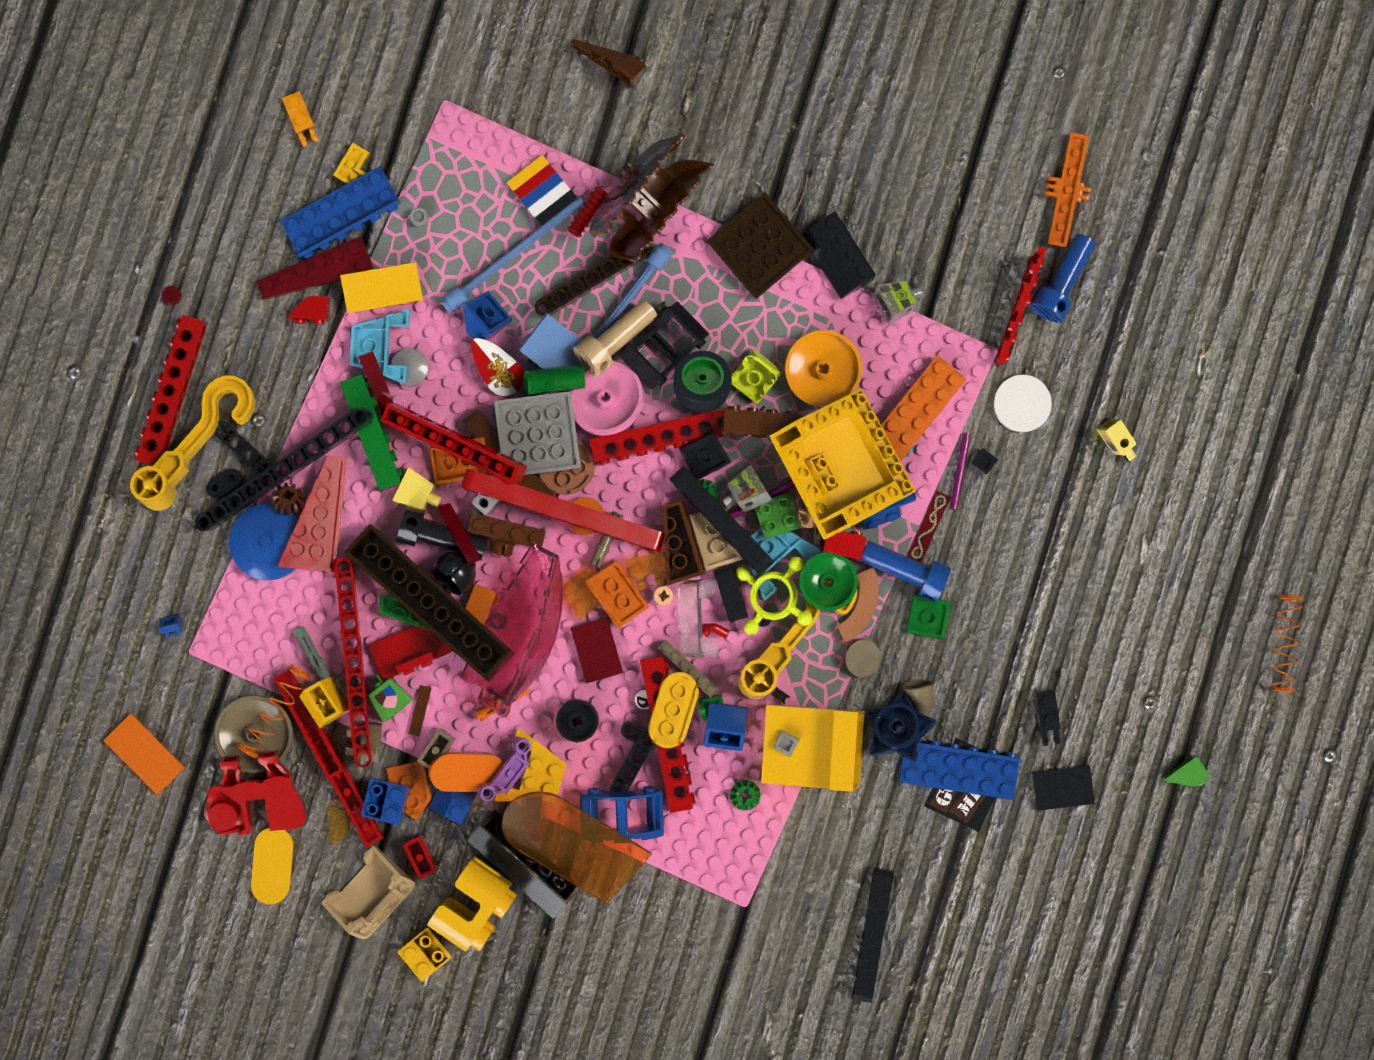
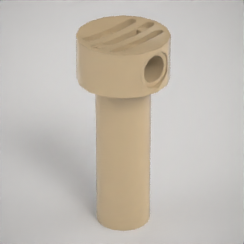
[573,300,657,378]

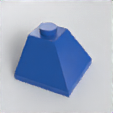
[463,291,513,341]
[429,789,478,825]

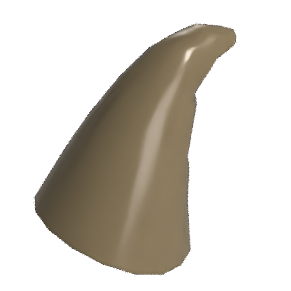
[903,680,934,716]

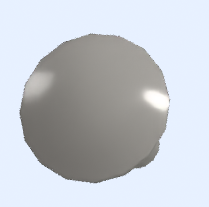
[391,348,429,386]

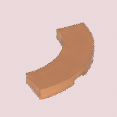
[837,567,879,643]

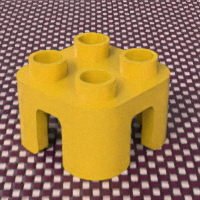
[427,856,518,952]

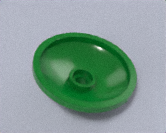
[799,552,858,611]

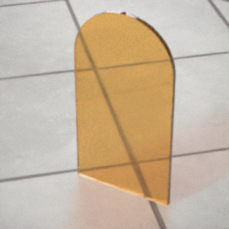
[502,791,652,904]

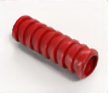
[567,187,608,238]

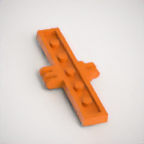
[1044,132,1092,248]

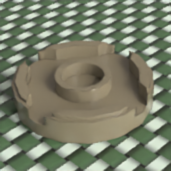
[843,638,881,677]

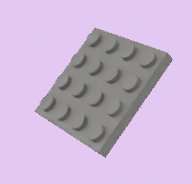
[494,391,581,476]

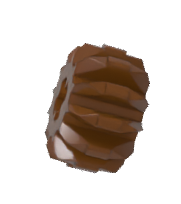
[271,482,304,516]

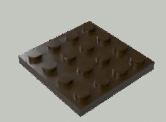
[706,192,814,300]

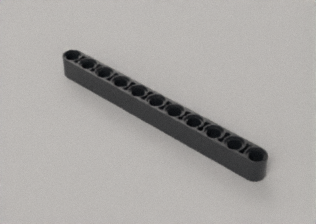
[195,408,373,531]

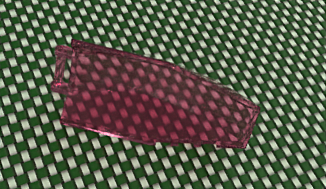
[461,542,563,718]

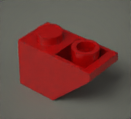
[288,296,330,325]

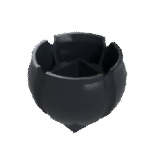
[431,549,476,596]

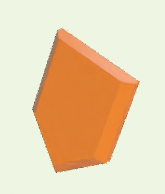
[386,761,432,821]

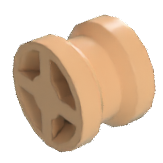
[654,586,673,606]

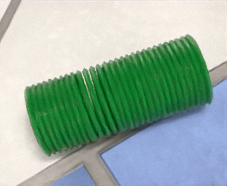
[524,364,586,395]

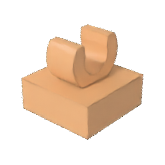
[798,508,817,529]

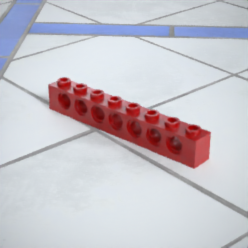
[135,314,208,466]
[381,403,528,484]
[589,405,741,466]
[640,656,696,813]

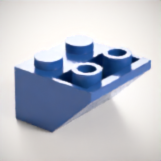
[704,702,748,751]
[361,778,411,825]

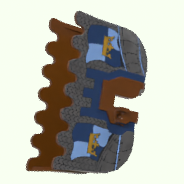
[588,134,714,263]

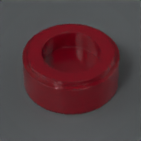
[162,286,182,305]

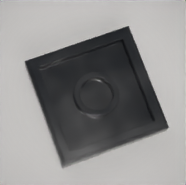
[679,429,731,480]

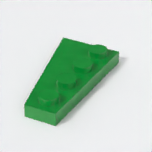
[379,594,458,631]

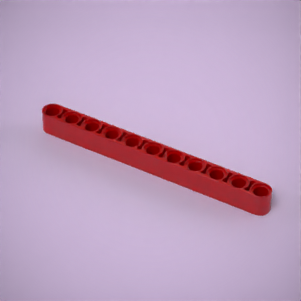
[461,469,665,552]
[335,557,373,768]

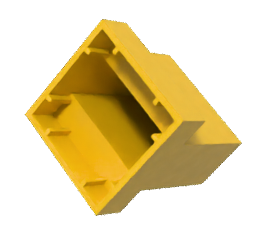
[761,704,865,792]

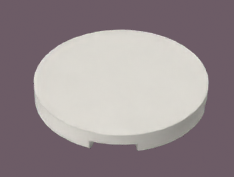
[994,375,1052,432]

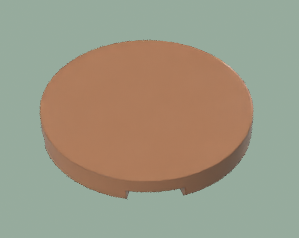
[539,439,595,495]

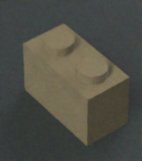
[417,728,457,769]

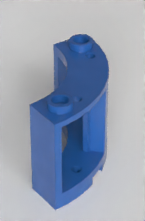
[580,786,664,842]

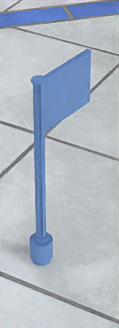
[518,243,673,372]

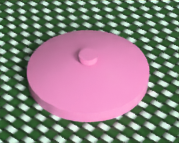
[568,361,644,436]

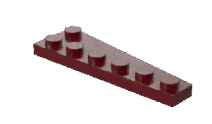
[256,236,375,300]

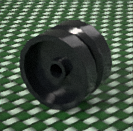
[556,699,600,743]

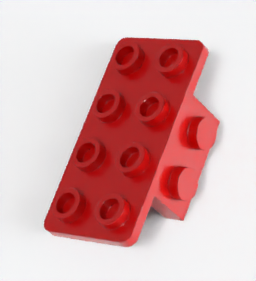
[369,626,453,680]

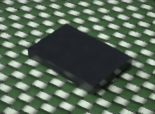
[1032,765,1095,811]

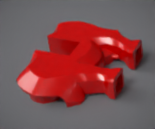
[204,750,306,835]

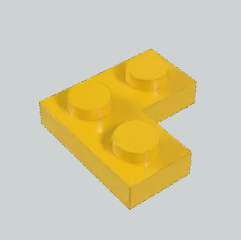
[333,143,370,184]

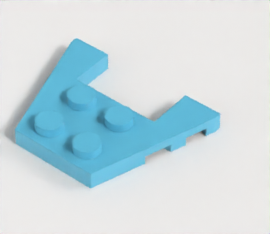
[350,309,411,384]
[749,528,821,600]

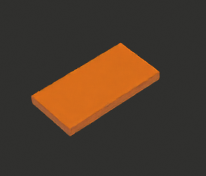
[103,713,186,795]

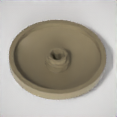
[214,695,293,773]

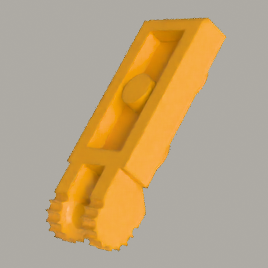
[282,91,319,147]

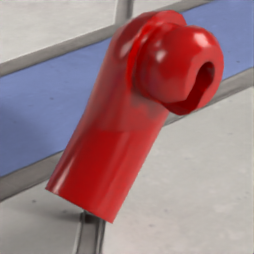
[700,623,730,638]

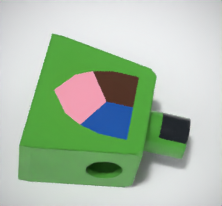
[369,674,414,723]

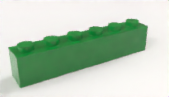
[340,374,404,492]

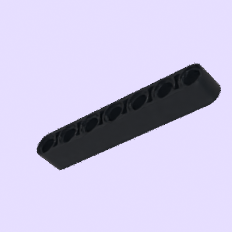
[669,466,774,575]
[852,868,894,1003]

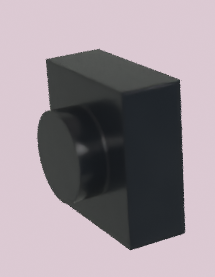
[971,448,998,475]

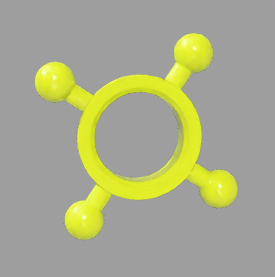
[735,557,813,635]

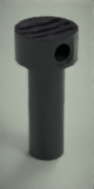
[396,505,488,559]

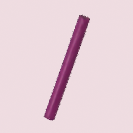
[950,433,971,509]
[730,479,795,519]

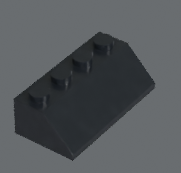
[802,211,876,300]

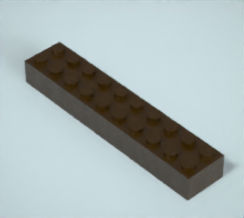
[344,524,515,682]

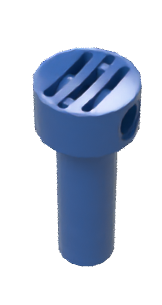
[1029,234,1096,323]
[861,540,951,603]

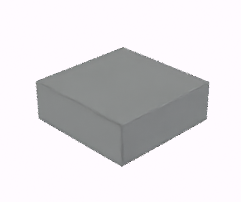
[773,730,800,757]

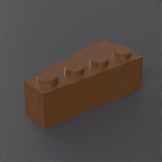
[721,406,802,438]
[663,500,706,585]

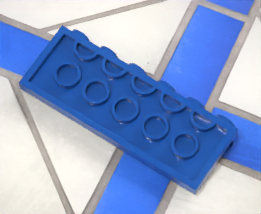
[280,166,401,260]
[899,739,1021,800]

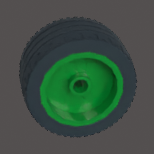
[673,350,732,413]

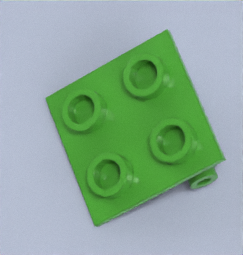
[755,493,802,539]

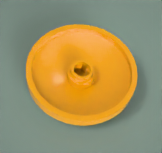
[785,330,862,408]

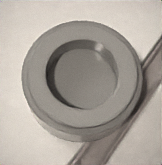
[409,207,429,227]

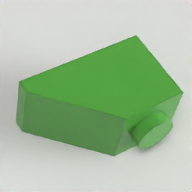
[1162,755,1210,787]

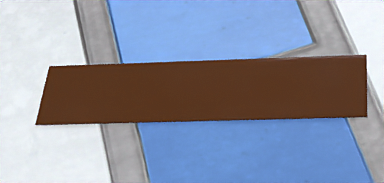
[408,685,432,736]

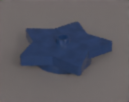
[865,691,937,762]

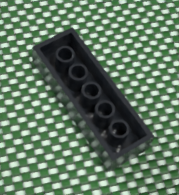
[467,810,581,919]

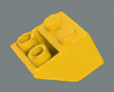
[299,677,349,728]
[397,927,452,982]

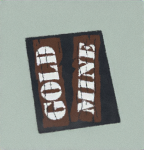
[925,738,995,832]

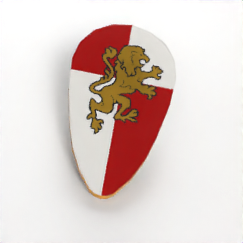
[471,338,524,396]

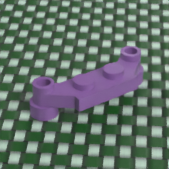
[477,736,531,801]

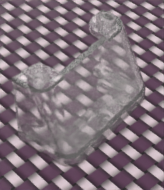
[678,579,718,657]

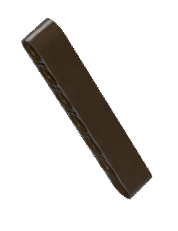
[535,246,651,318]

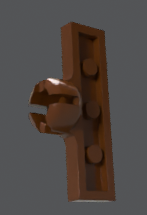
[466,512,546,557]

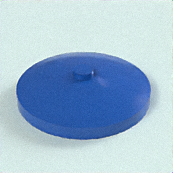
[229,504,298,581]

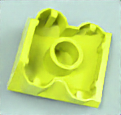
[731,349,783,404]

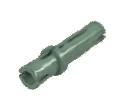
[293,626,331,681]

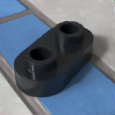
[206,468,243,498]

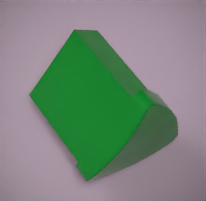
[698,695,723,721]

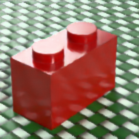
[403,834,439,880]

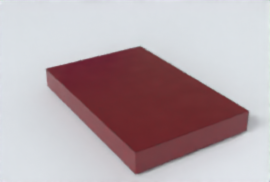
[570,617,623,684]

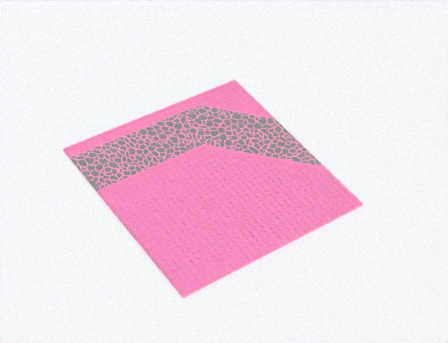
[189,100,997,907]

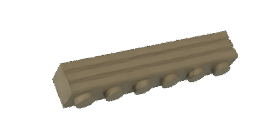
[658,640,718,698]

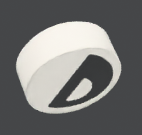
[635,690,649,709]

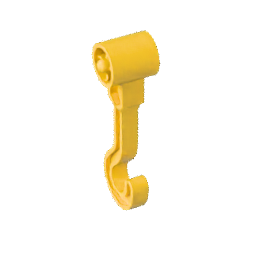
[130,375,256,511]
[737,579,857,700]

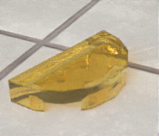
[328,806,349,845]

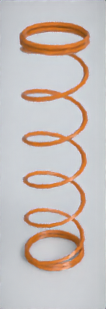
[1271,594,1304,692]
[237,664,311,758]

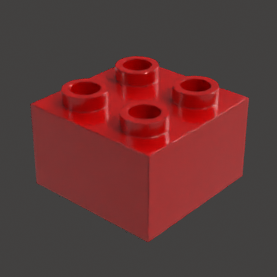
[821,530,866,561]

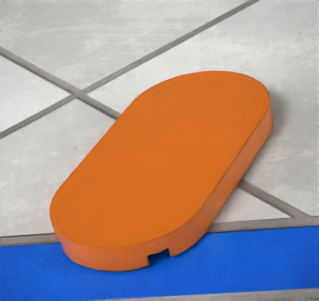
[429,752,503,792]

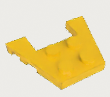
[494,728,567,801]

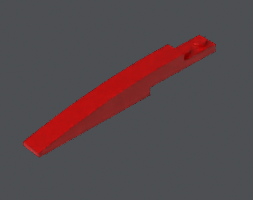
[273,670,384,848]

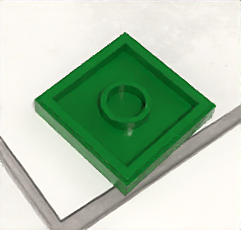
[906,595,951,640]

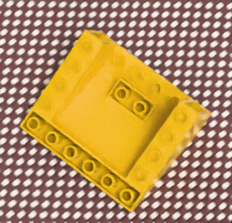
[769,388,916,540]

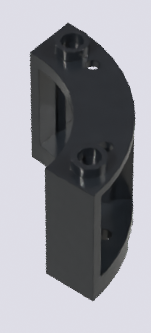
[619,301,709,389]

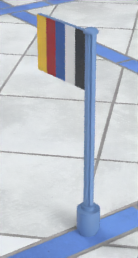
[440,155,584,313]

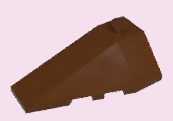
[571,39,647,89]

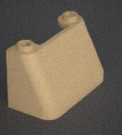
[321,846,415,939]

